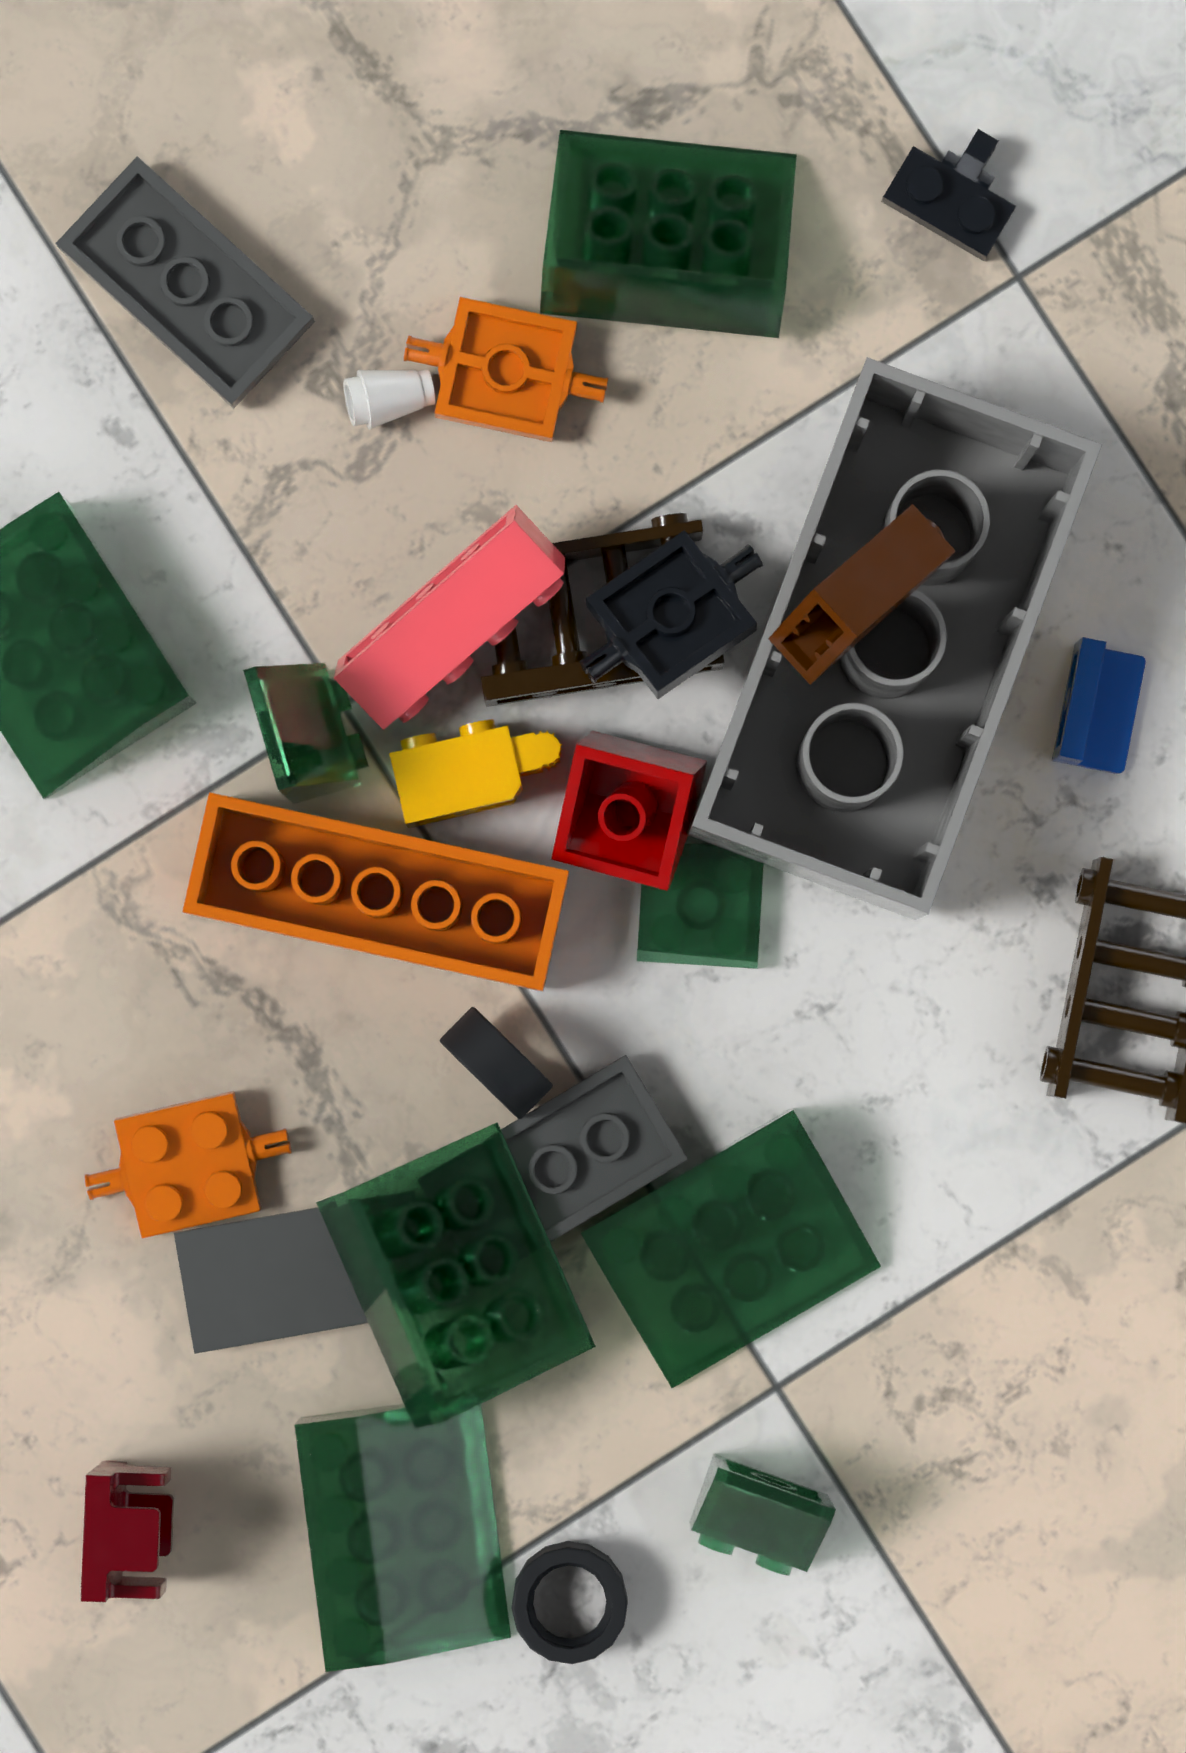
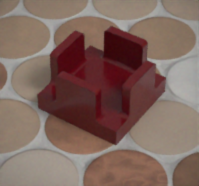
[81,1461,174,1602]

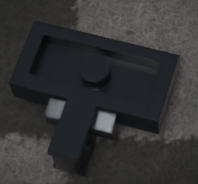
[881,129,1016,261]

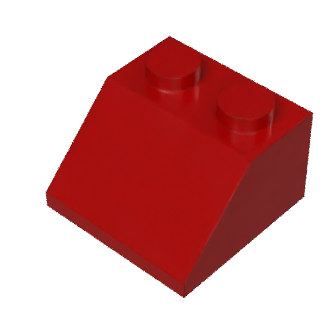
[551,730,707,891]

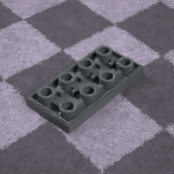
[174,1190,436,1354]

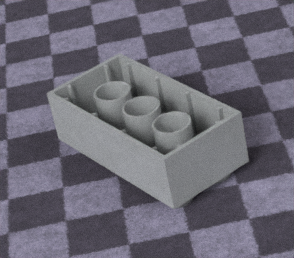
[688,357,1102,920]

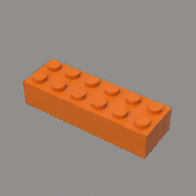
[182,792,569,992]

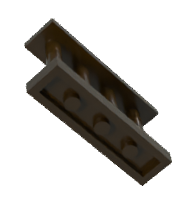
[481,513,725,707]
[1040,857,1186,1124]

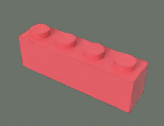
[334,505,565,730]

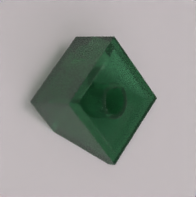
[689,1454,836,1576]

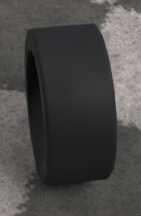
[440,1007,553,1119]
[511,1541,628,1664]

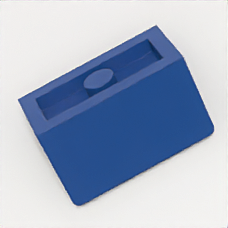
[1052,637,1146,774]

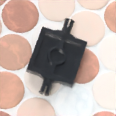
[579,530,763,699]

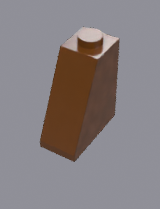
[768,504,955,685]

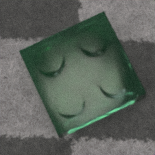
[636,843,764,969]

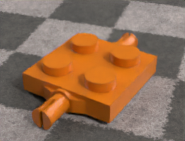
[404,297,609,442]
[85,1091,292,1238]

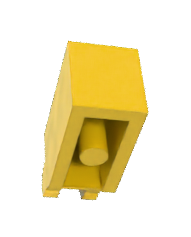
[389,719,563,828]

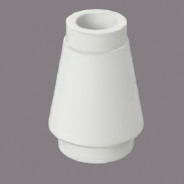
[343,369,435,430]

